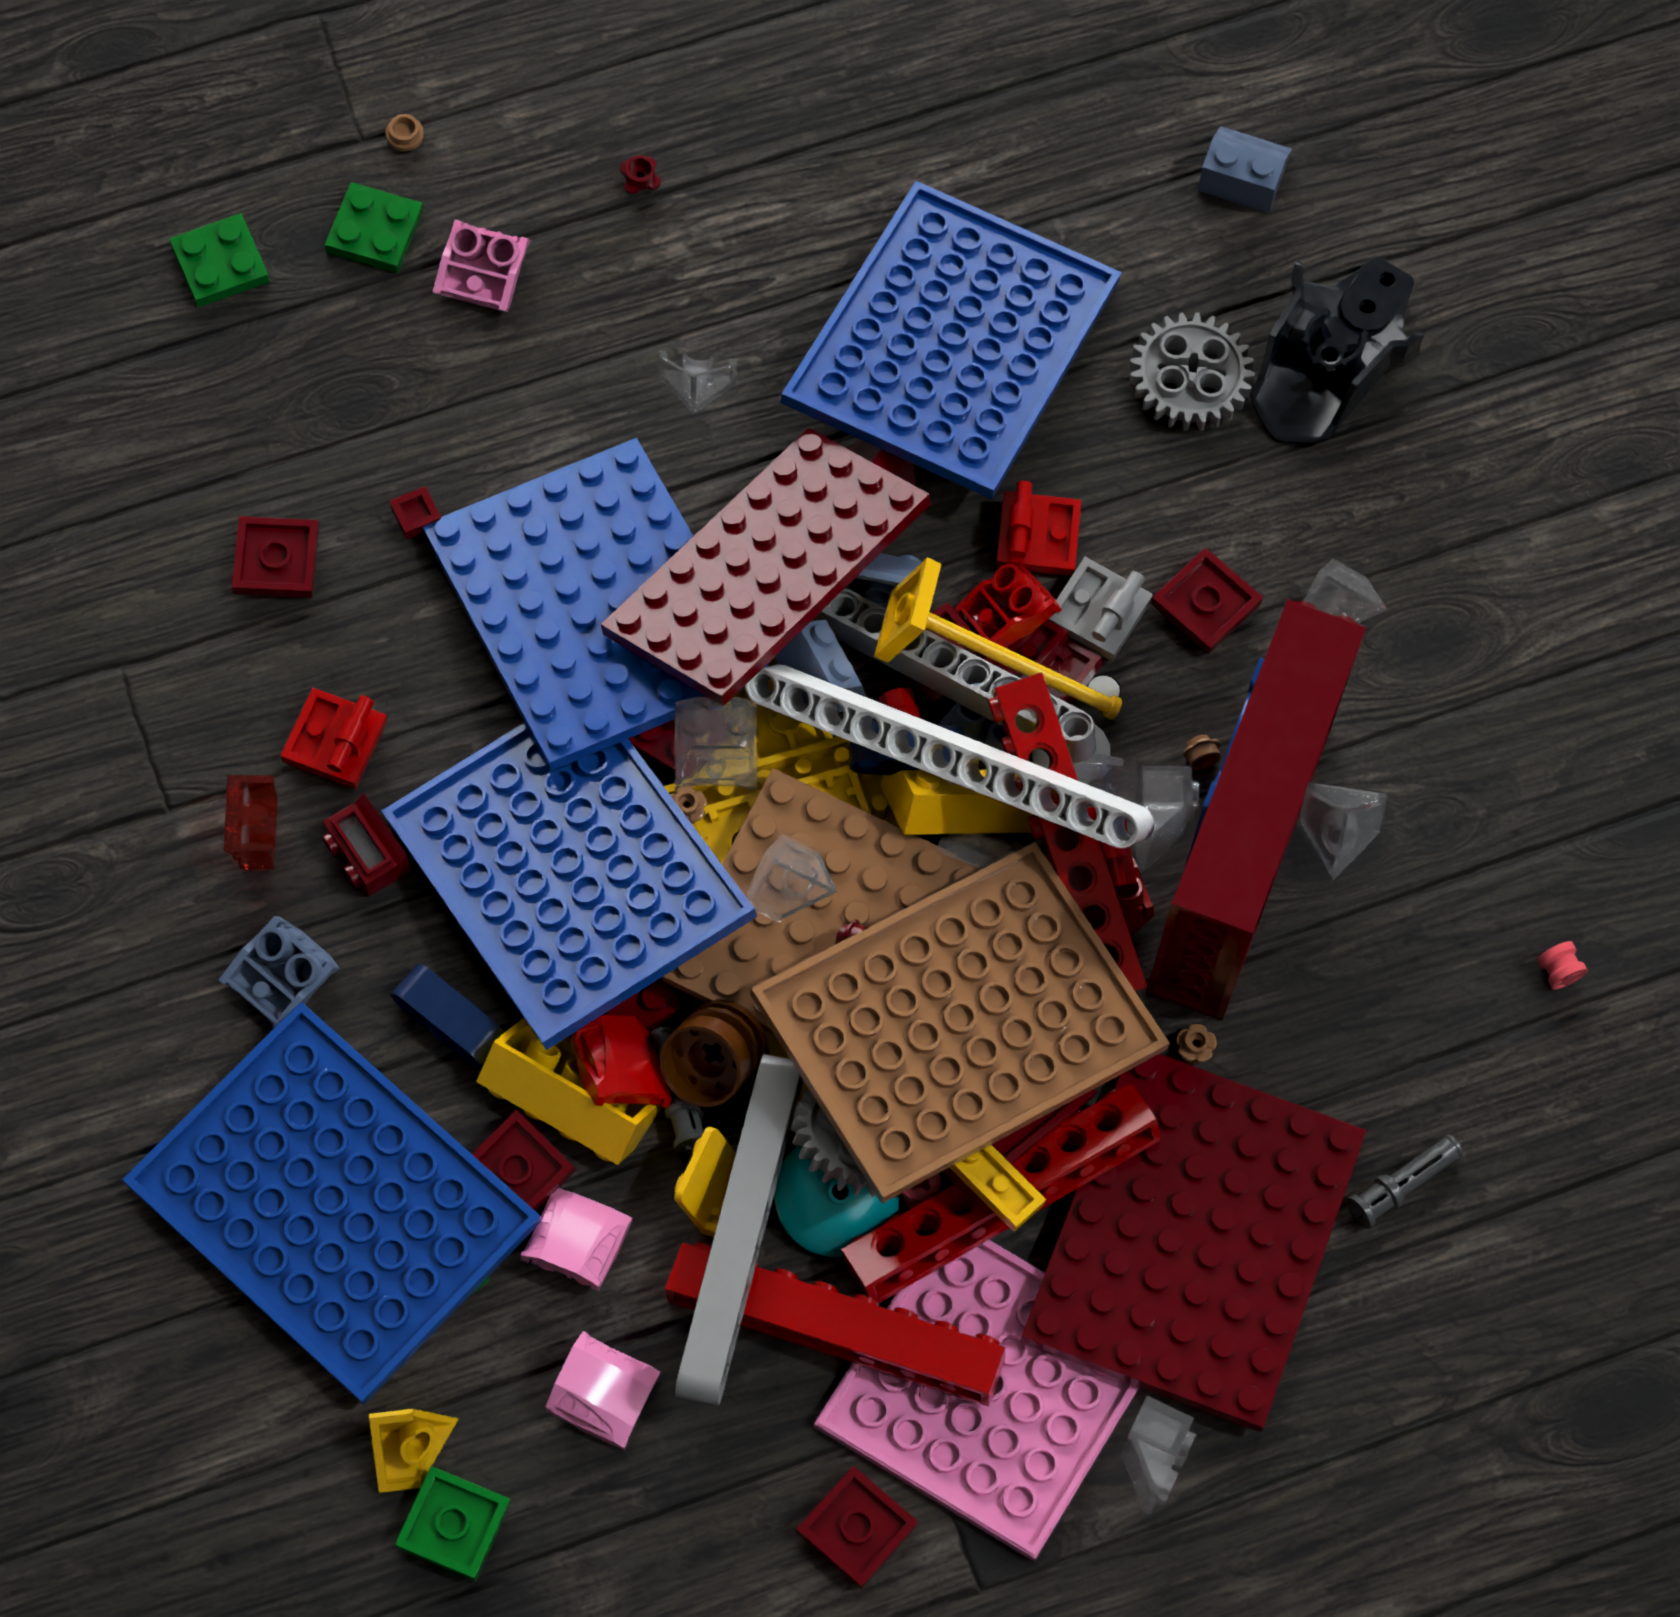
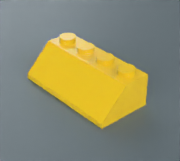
[880,769,1060,835]
[476,1018,662,1165]

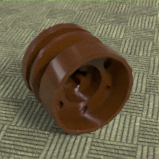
[660,999,766,1107]

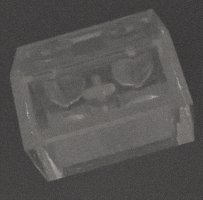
[1121,1396,1196,1515]

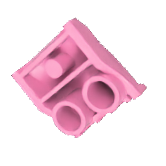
[433,219,531,312]
[520,1188,632,1291]
[546,1331,661,1450]

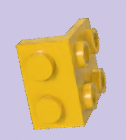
[674,1126,736,1237]

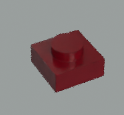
[389,486,442,540]

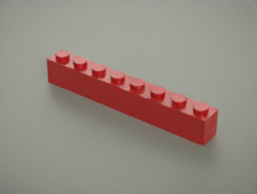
[665,1242,1005,1407]

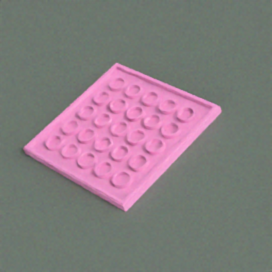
[814,1240,1139,1562]

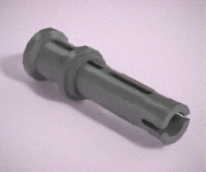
[649,1026,704,1153]
[1346,1134,1464,1229]

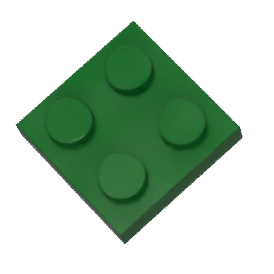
[325,182,424,273]
[169,213,270,308]
[395,1466,511,1582]

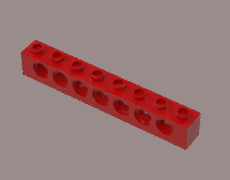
[988,672,1147,991]
[841,1083,1161,1304]

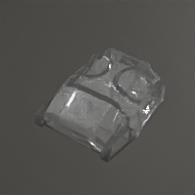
[674,697,757,790]
[935,833,1024,869]

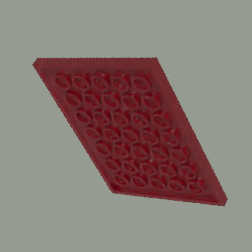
[1020,1054,1367,1433]

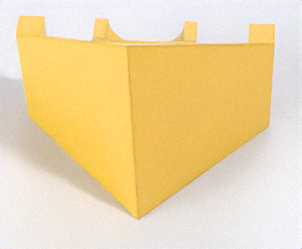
[369,1409,459,1493]

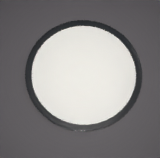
[1087,674,1121,698]

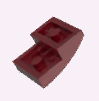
[994,620,1103,704]

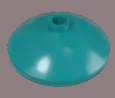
[774,1146,900,1258]

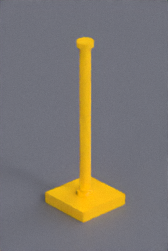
[874,557,1122,720]

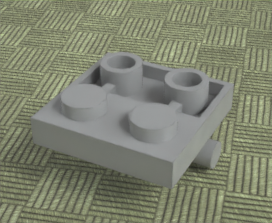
[1048,557,1153,661]

